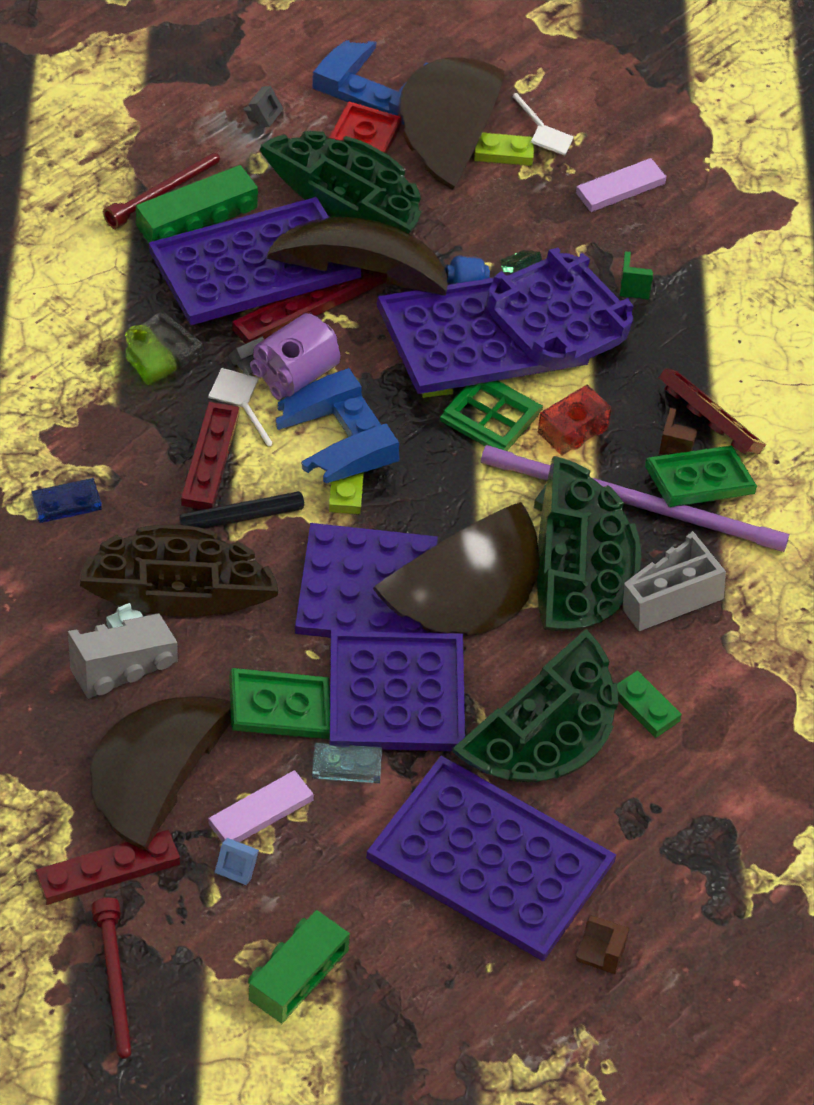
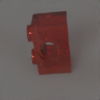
[537,384,612,456]

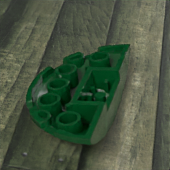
[260,131,421,234]
[537,456,641,631]
[452,629,618,782]

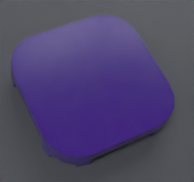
[486,248,633,370]

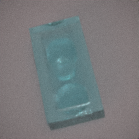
[312,743,382,783]

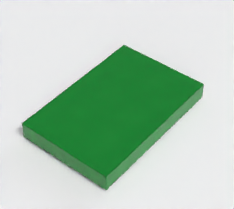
[645,445,757,507]
[229,668,330,739]

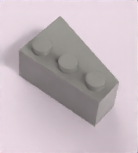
[623,531,726,631]
[68,614,178,699]

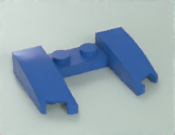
[312,40,428,125]
[276,368,399,483]

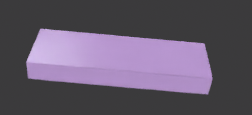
[576,158,666,212]
[209,770,314,842]

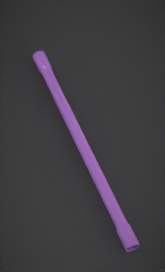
[481,445,790,552]

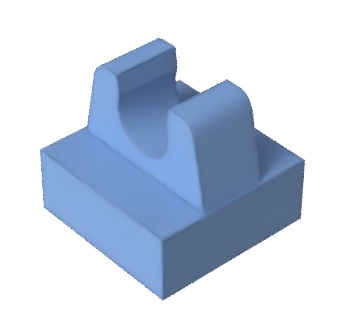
[215,838,259,885]

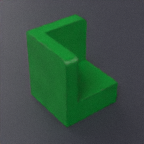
[619,251,653,299]

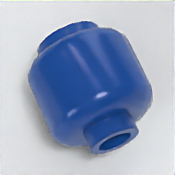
[444,255,490,285]

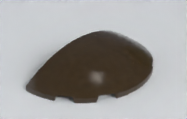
[398,57,504,190]
[267,217,448,296]
[373,502,540,636]
[80,525,279,616]
[90,696,231,851]

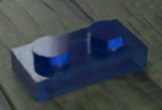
[31,478,102,523]

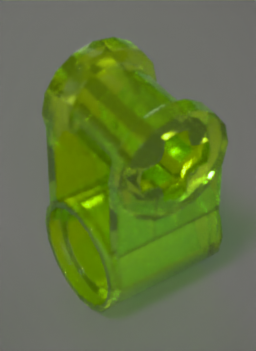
[126,325,177,385]

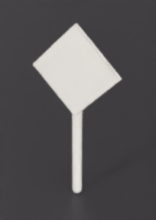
[513,93,574,156]
[208,368,272,447]

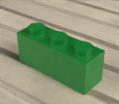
[248,910,350,1024]

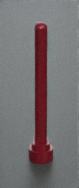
[103,153,220,229]
[91,897,132,1059]

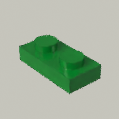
[617,670,682,738]

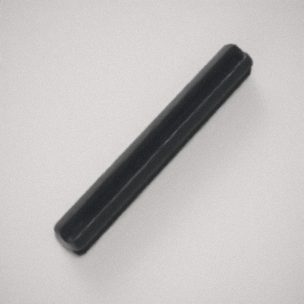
[179,491,305,529]

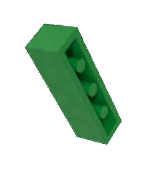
[136,165,258,243]

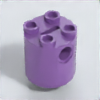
[250,313,341,400]

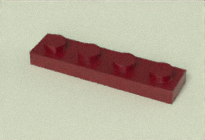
[659,368,766,454]
[181,402,240,510]
[36,829,180,905]

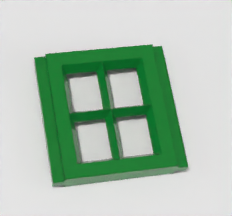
[440,380,543,451]

